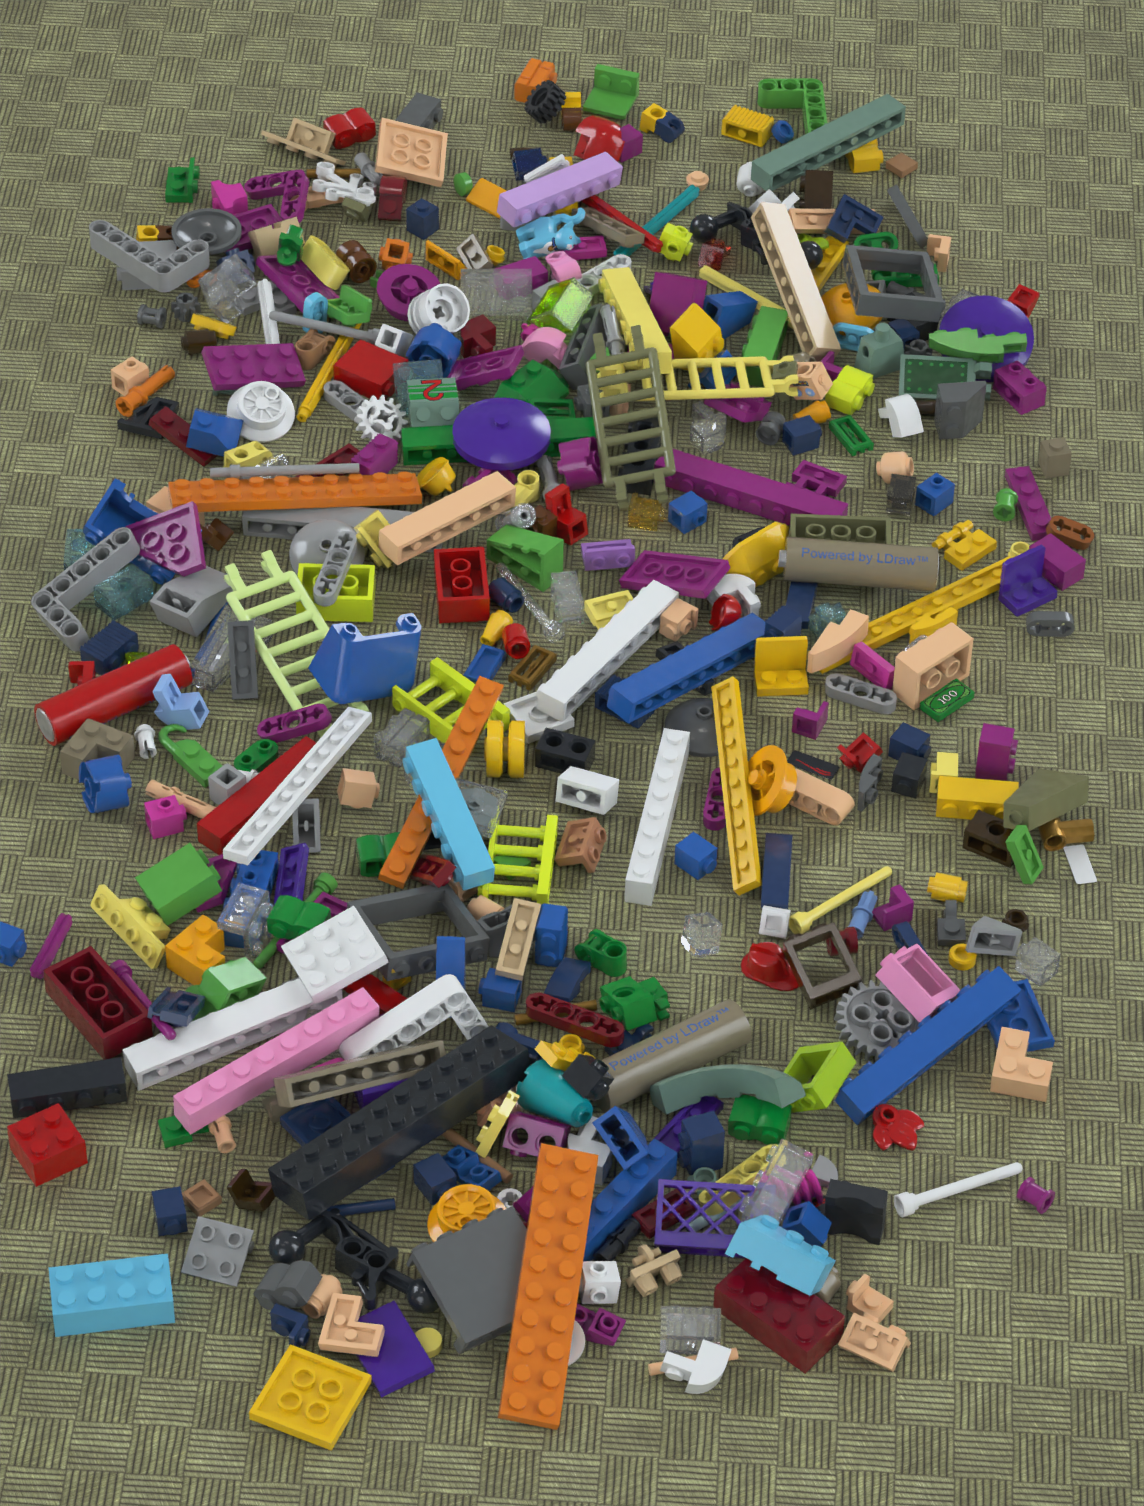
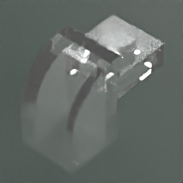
[689,401,727,456]

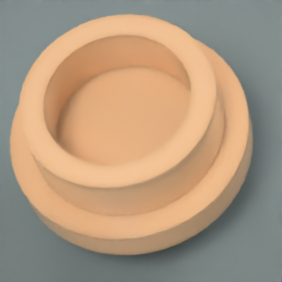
[686,171,709,191]

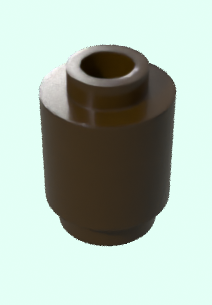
[181,328,217,355]

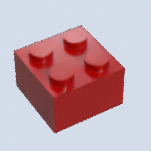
[7,1103,88,1187]

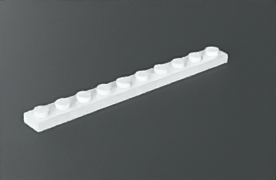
[223,707,372,865]

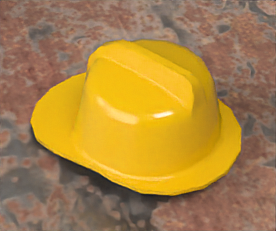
[417,457,456,496]

